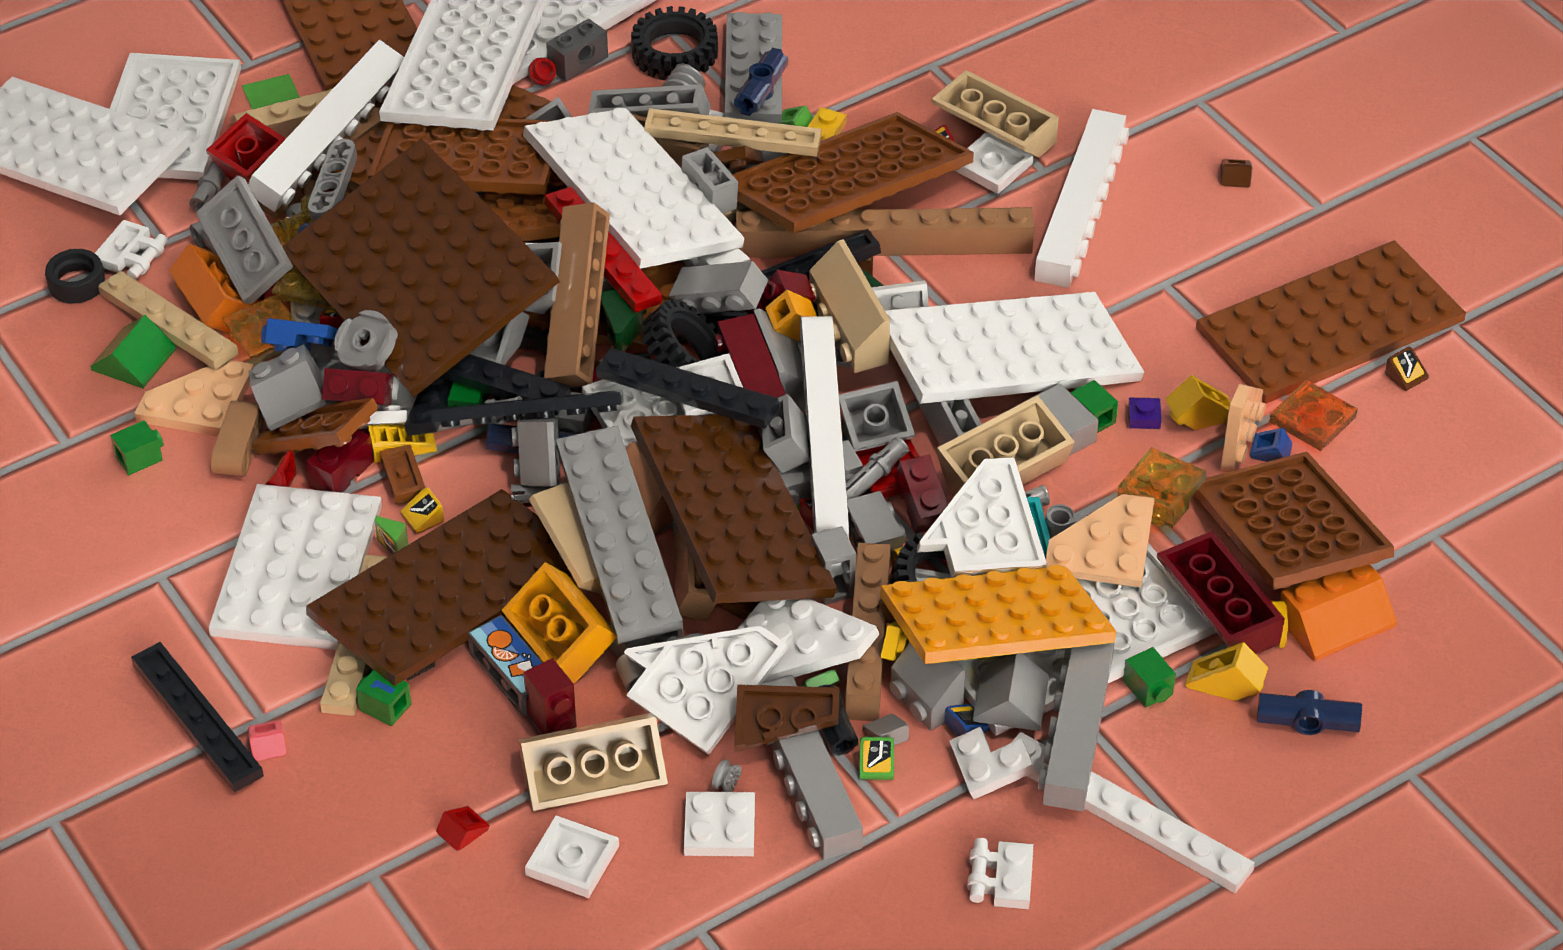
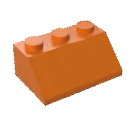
[169,244,269,333]
[1280,564,1397,661]

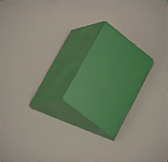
[90,315,176,389]

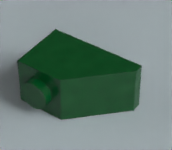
[599,289,647,352]

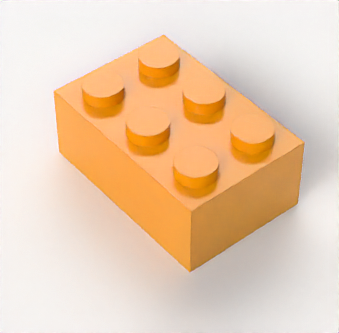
[501,562,616,684]

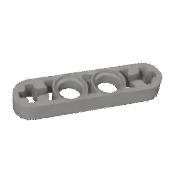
[308,139,358,222]

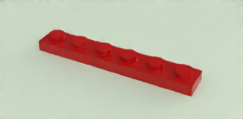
[544,186,662,313]

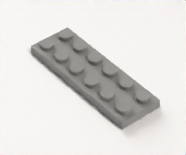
[725,12,782,123]

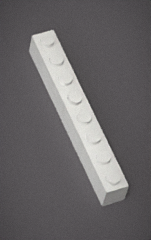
[248,40,404,212]
[1034,109,1129,288]

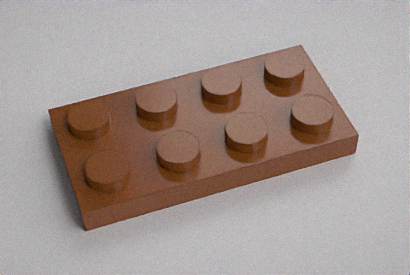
[251,398,379,455]

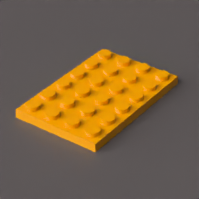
[880,565,1116,664]

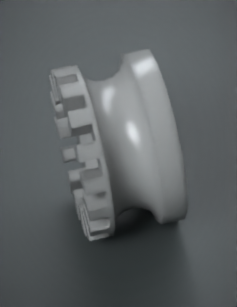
[712,759,742,792]

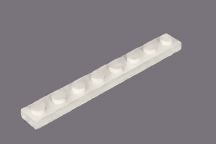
[1011,732,1255,893]

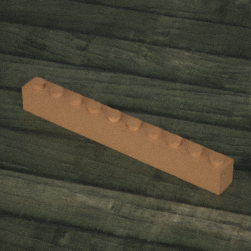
[736,207,1034,258]

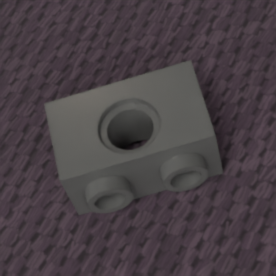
[546,18,608,82]

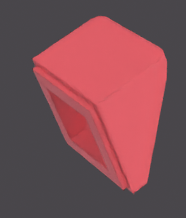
[248,720,287,761]

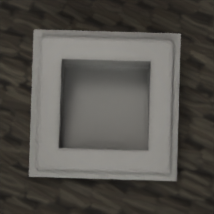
[863,713,909,746]

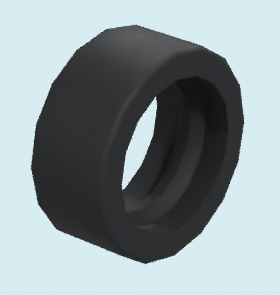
[45,248,105,304]

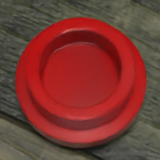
[528,57,556,86]

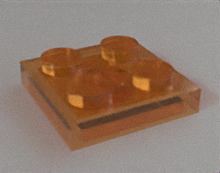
[1269,380,1358,451]

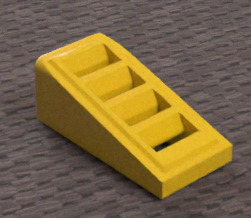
[368,424,437,463]

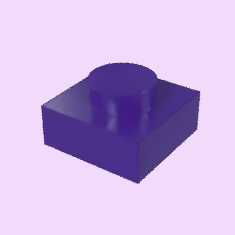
[1128,397,1161,429]

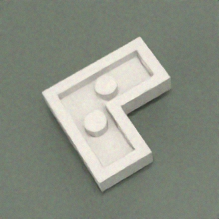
[950,727,1036,799]

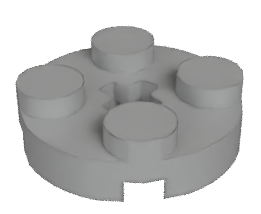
[334,310,398,372]

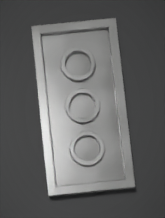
[196,175,293,305]

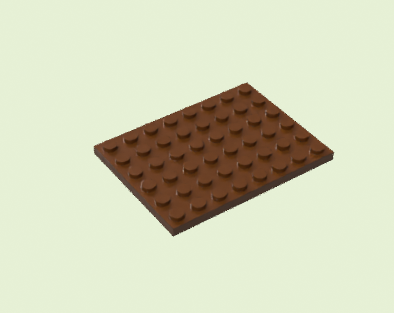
[282,138,560,398]

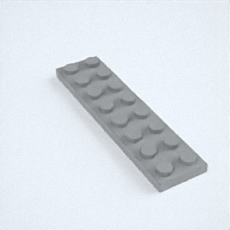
[556,425,683,644]

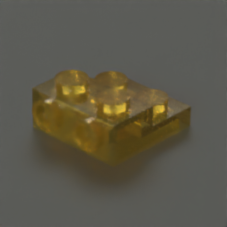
[1118,447,1206,528]

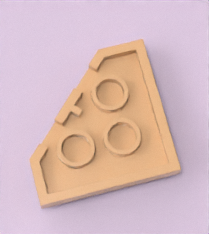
[134,360,254,436]
[1220,384,1266,472]
[1046,494,1154,588]

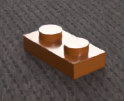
[380,444,425,504]

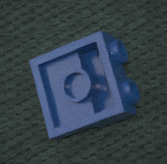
[261,318,338,353]

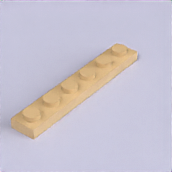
[644,108,822,157]
[98,271,239,370]
[320,554,387,716]

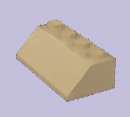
[931,70,1059,158]
[230,89,332,138]
[809,239,890,373]
[936,395,1075,498]
[529,482,603,595]
[517,713,668,811]

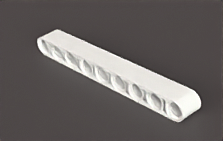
[800,316,849,538]

